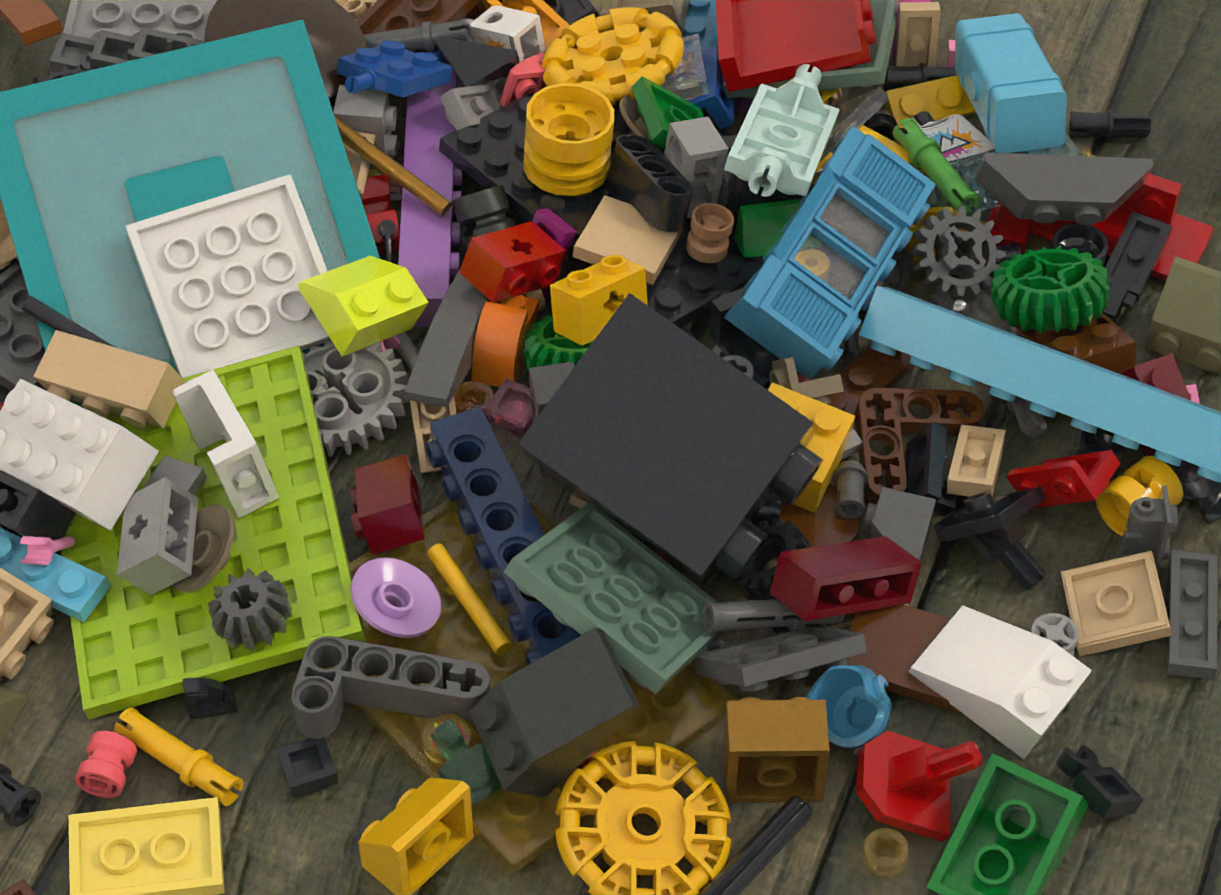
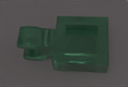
[430,718,503,808]

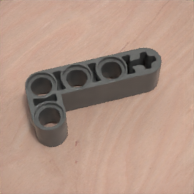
[291,636,491,739]

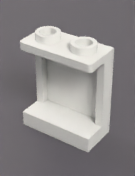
[173,370,280,519]

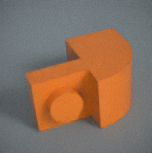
[471,294,540,390]

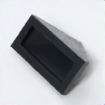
[437,36,520,87]

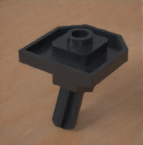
[933,485,1046,590]

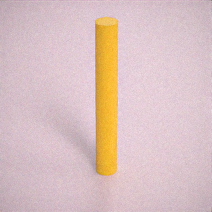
[427,543,512,656]

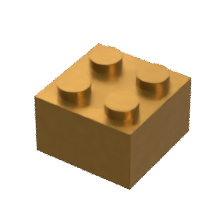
[723,697,830,803]

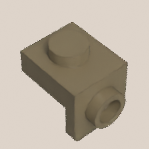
[769,357,844,404]

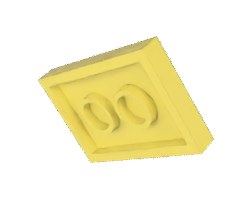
[68,797,225,895]

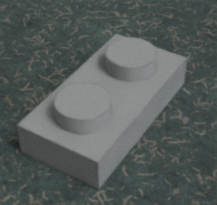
[440,83,502,130]

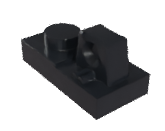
[905,422,956,516]

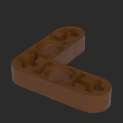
[855,388,984,504]

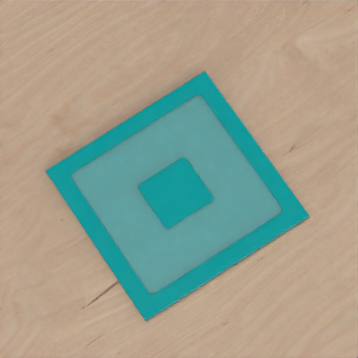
[0,19,380,407]

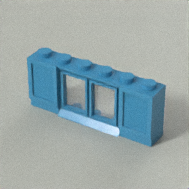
[724,126,936,380]

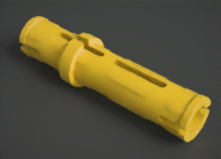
[114,707,244,806]

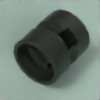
[451,185,515,251]

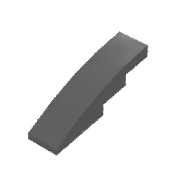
[50,27,204,73]
[404,268,491,407]

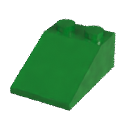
[927,753,1089,895]

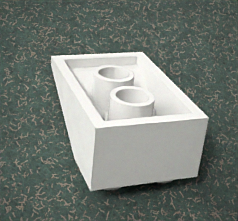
[908,605,1092,760]

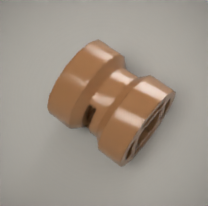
[686,203,734,263]

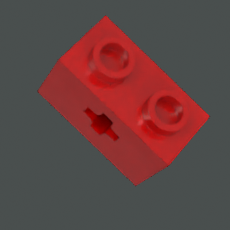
[459,221,566,303]

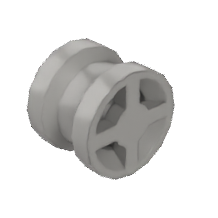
[1031,613,1078,657]

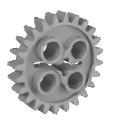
[302,339,410,457]

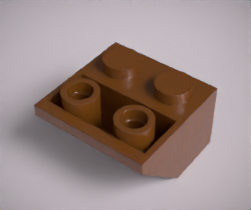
[1016,312,1136,374]

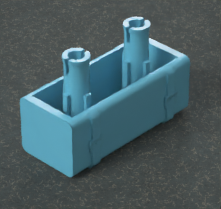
[955,13,1067,154]

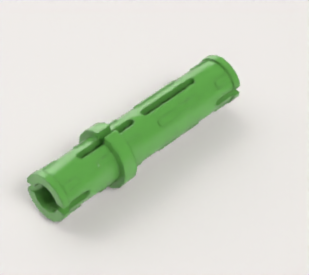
[893,118,980,215]

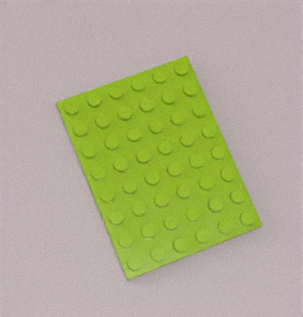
[61,345,366,719]

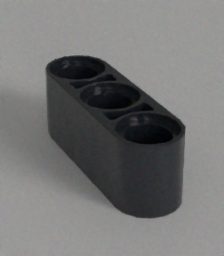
[608,134,693,232]

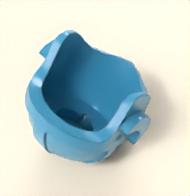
[806,665,892,749]

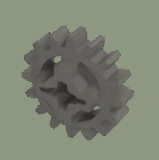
[911,206,1006,301]

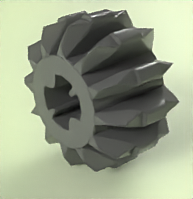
[208,568,292,652]

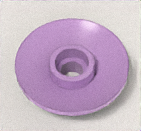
[350,558,441,638]

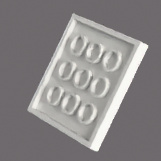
[126,174,330,378]

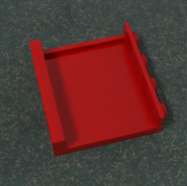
[716,0,877,92]

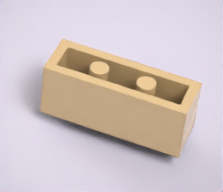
[33,330,185,429]

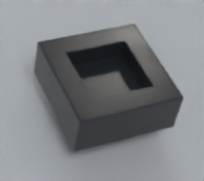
[276,738,338,798]

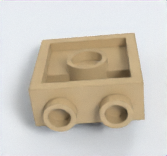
[0,568,54,680]

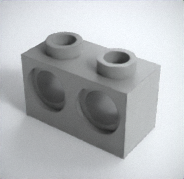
[664,117,729,218]

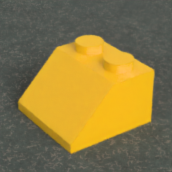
[358,778,474,895]

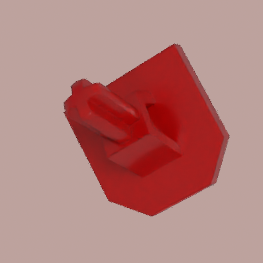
[856,731,983,842]

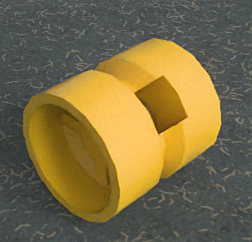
[1096,456,1183,537]

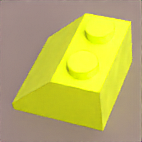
[297,256,429,357]

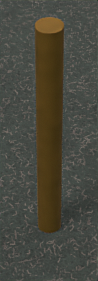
[334,116,452,216]

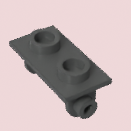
[1119,486,1178,573]

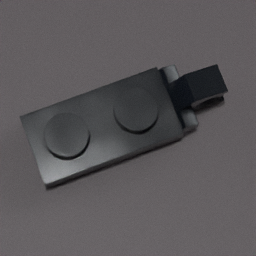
[1102,212,1172,323]

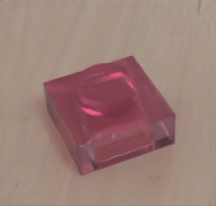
[485,378,532,435]

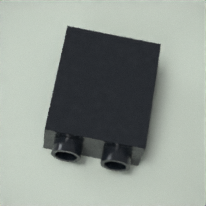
[518,293,823,585]

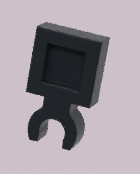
[1056,745,1144,819]

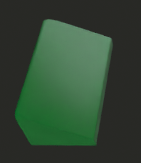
[734,199,822,258]

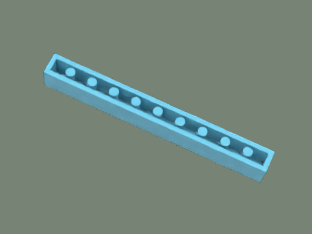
[859,286,1221,483]

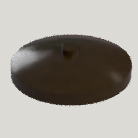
[204,0,367,107]

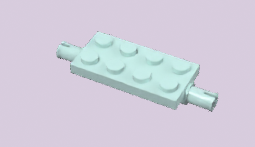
[724,64,840,197]

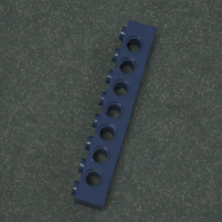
[426,406,581,666]

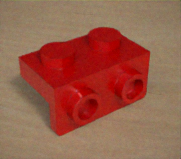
[1007,450,1121,509]

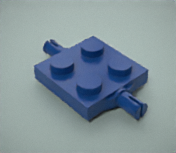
[337,41,453,98]

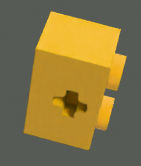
[550,255,648,346]

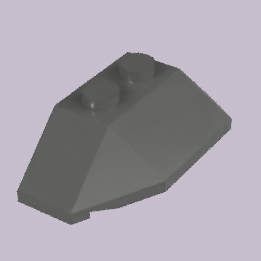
[976,152,1153,225]

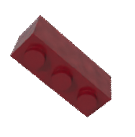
[770,536,922,621]

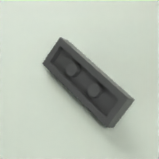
[1166,549,1218,680]

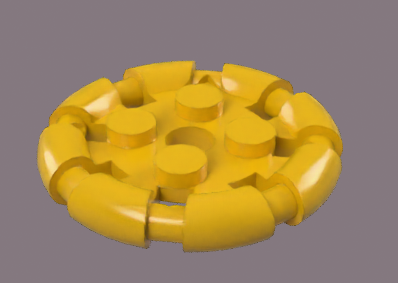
[541,7,684,105]
[555,741,732,895]

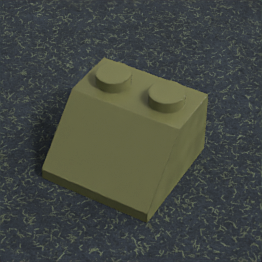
[1145,256,1221,375]

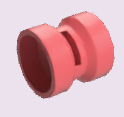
[74,731,137,799]

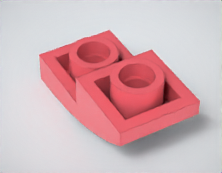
[499,52,547,107]

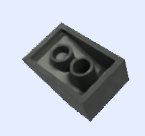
[469,628,640,797]

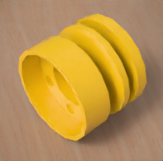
[523,83,614,196]

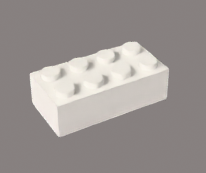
[0,379,159,531]

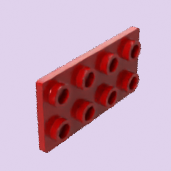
[1029,173,1214,281]

